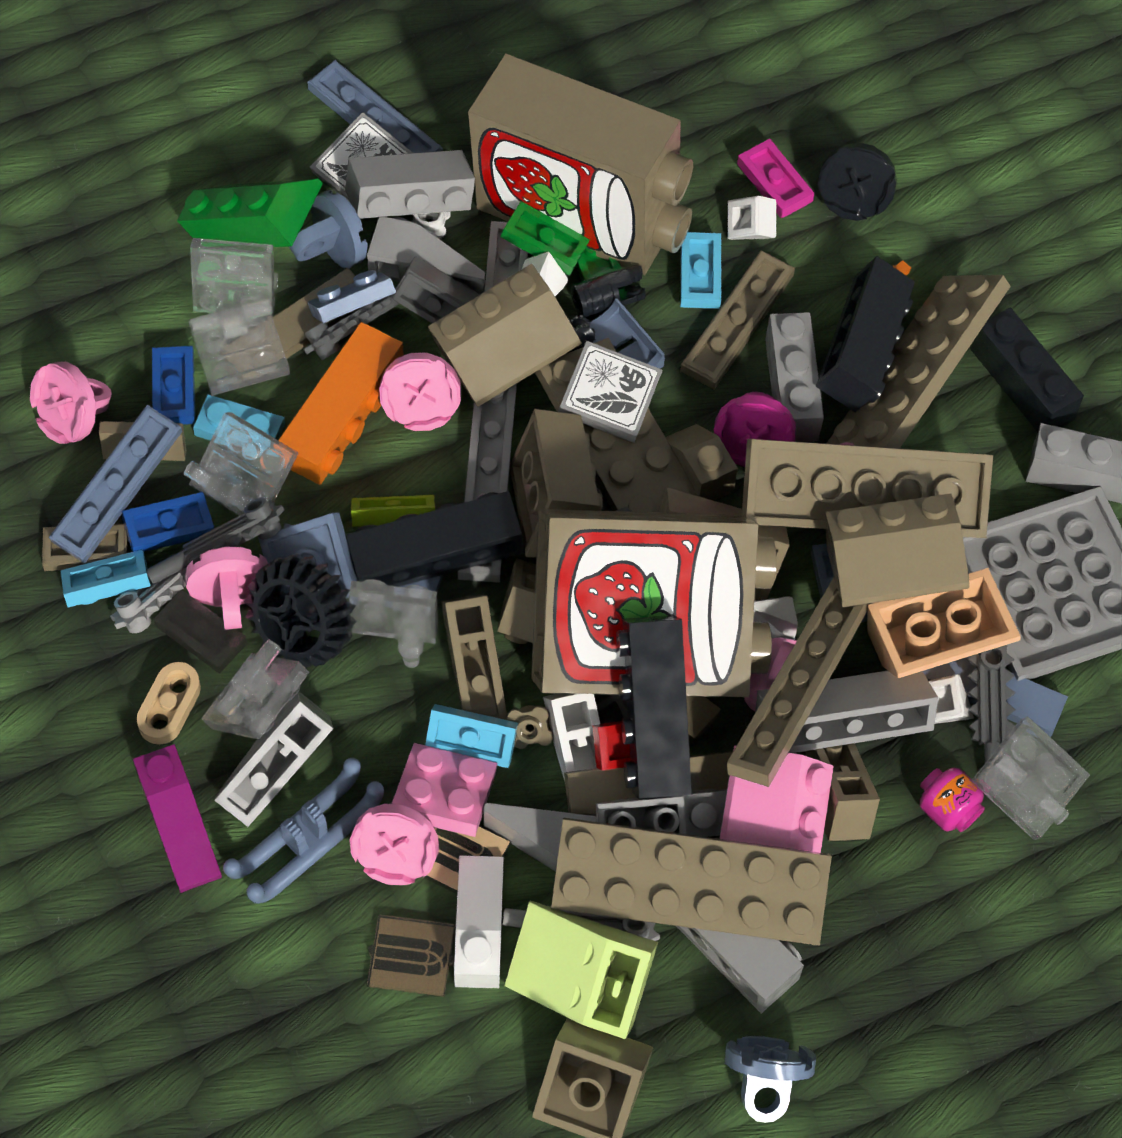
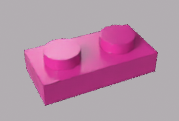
[737,139,814,219]

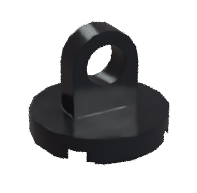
[818,142,897,221]

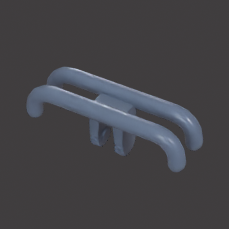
[223,758,384,904]

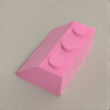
[720,746,834,853]

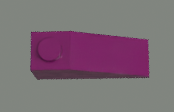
[133,744,222,893]

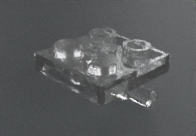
[190,238,279,318]
[188,298,290,396]
[184,412,298,516]
[349,579,438,668]
[201,640,310,739]
[972,716,1090,840]

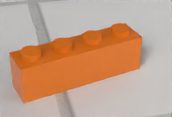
[276,322,404,485]

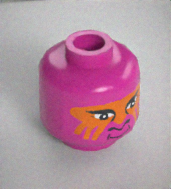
[920,768,985,832]

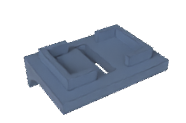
[590,298,665,369]

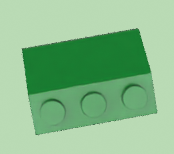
[177,179,323,251]

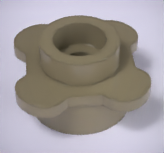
[507,705,553,749]

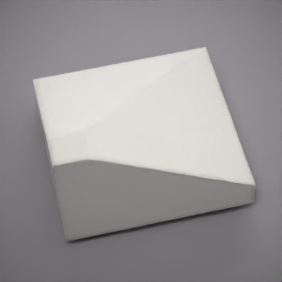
[928,674,974,724]

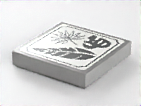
[310,112,413,204]
[558,341,663,443]

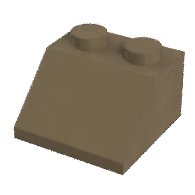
[532,1018,653,1138]

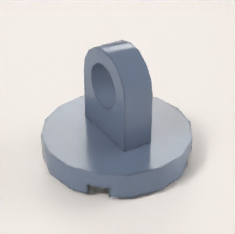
[289,190,368,268]
[724,1036,816,1123]

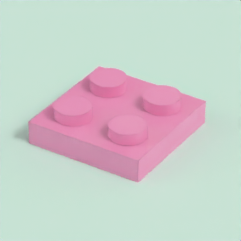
[392,743,497,837]

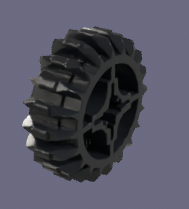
[244,553,357,669]

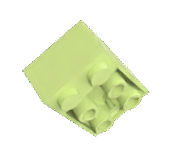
[504,900,658,1039]

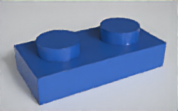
[152,346,195,425]
[122,492,214,552]

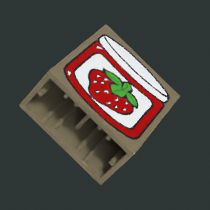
[468,54,693,275]
[531,509,776,697]

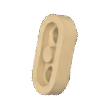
[137,662,201,744]

